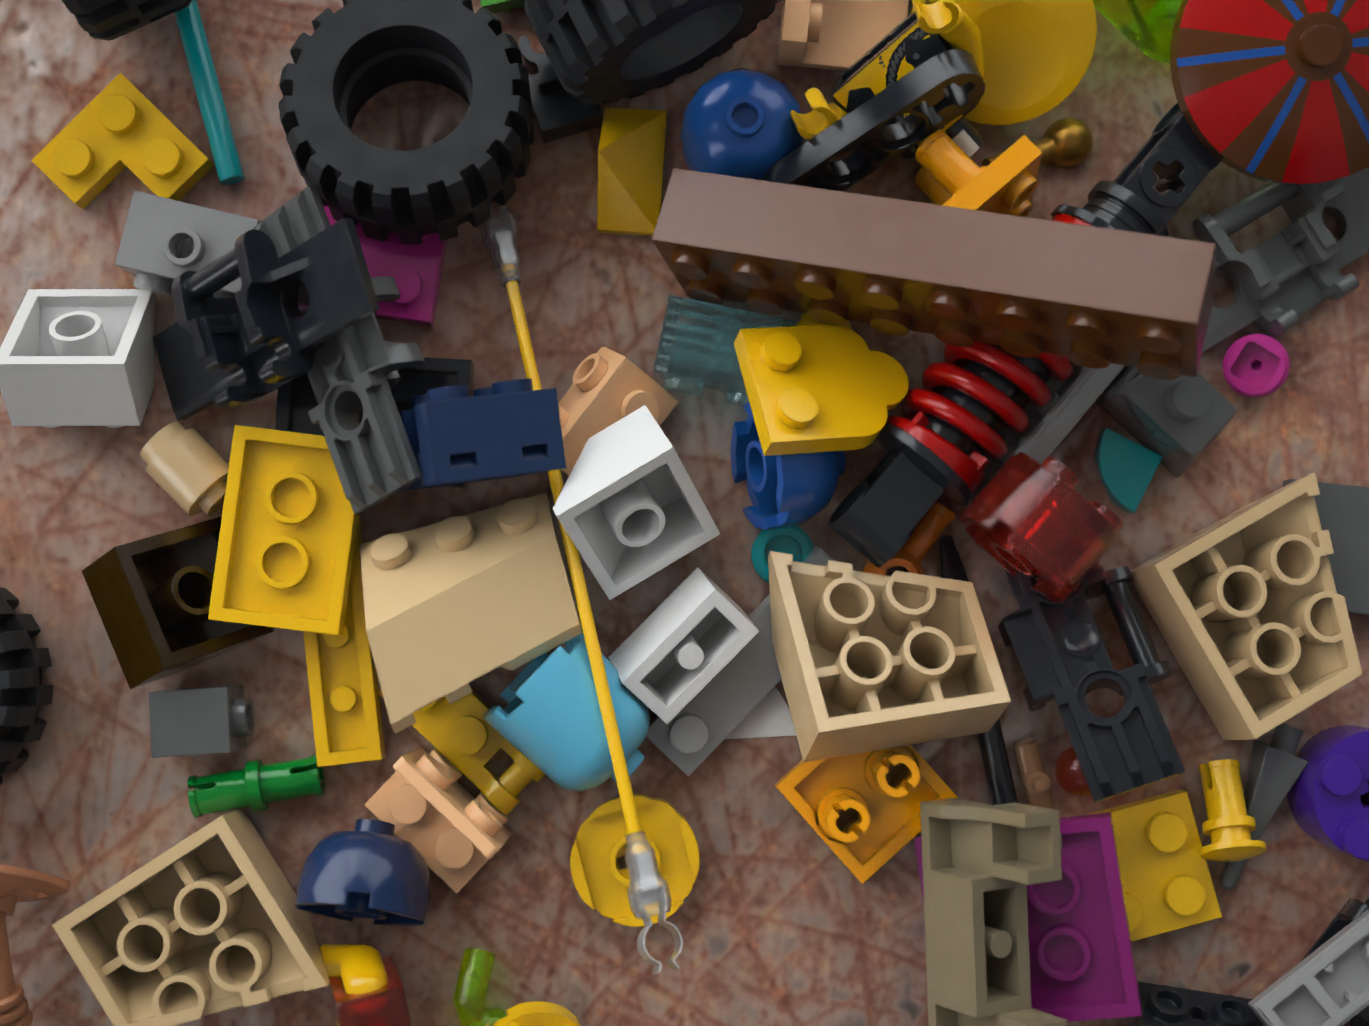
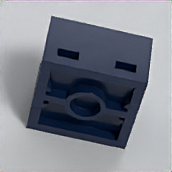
[399,379,566,491]

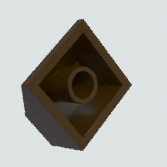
[82,516,273,689]

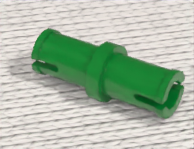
[187,754,325,818]

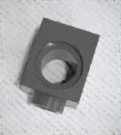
[149,685,254,758]

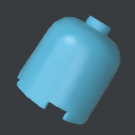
[484,633,650,792]

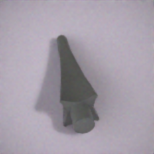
[1221,723,1309,890]

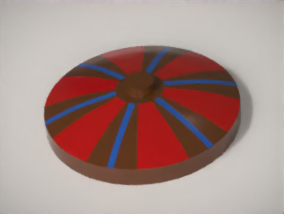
[1170,0,1369,185]

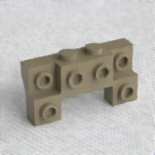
[920,798,1068,1026]

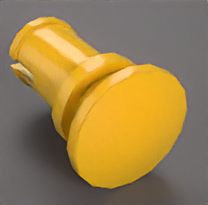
[1198,759,1267,862]

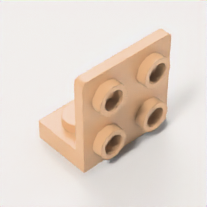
[777,0,909,71]
[364,747,512,894]

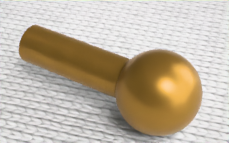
[981,118,1093,168]

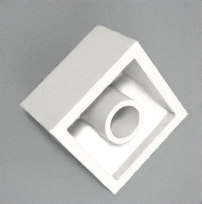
[0,289,156,428]
[552,405,720,600]

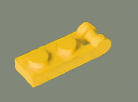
[377,689,546,815]

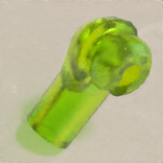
[453,948,507,1026]

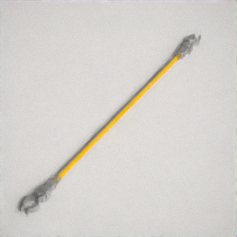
[480,203,683,974]

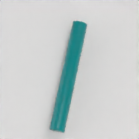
[174,0,245,185]

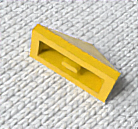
[597,107,667,236]

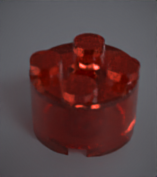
[959,452,1124,603]

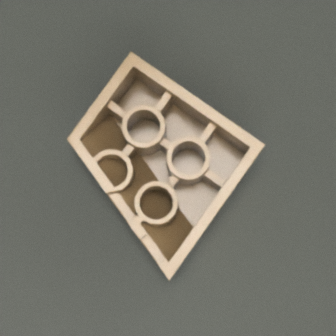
[1131,472,1363,740]
[360,493,583,734]
[768,551,1011,762]
[52,808,330,1026]

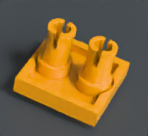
[914,129,1042,217]
[774,745,958,884]

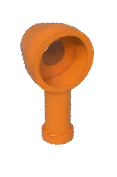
[862,501,957,575]

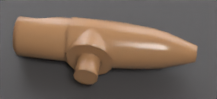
[1014,738,1054,809]

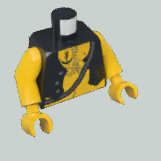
[789,0,986,160]

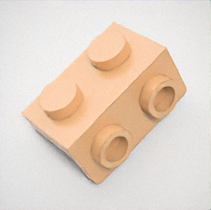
[558,347,679,476]

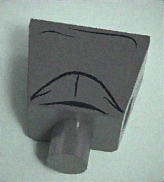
[1095,366,1237,478]

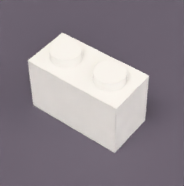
[608,567,759,724]

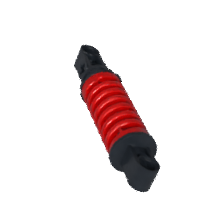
[828,102,1221,567]

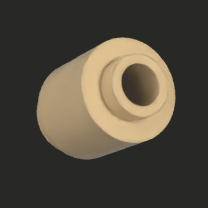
[140,422,229,516]

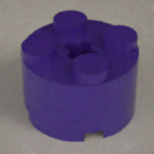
[1287,725,1369,862]

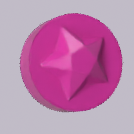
[1223,333,1290,398]

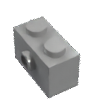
[115,190,260,301]

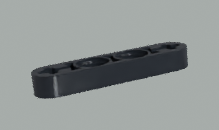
[761,49,985,192]

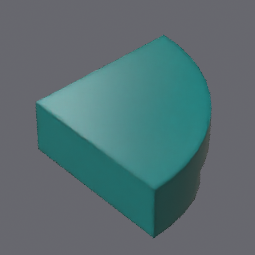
[1095,428,1163,514]

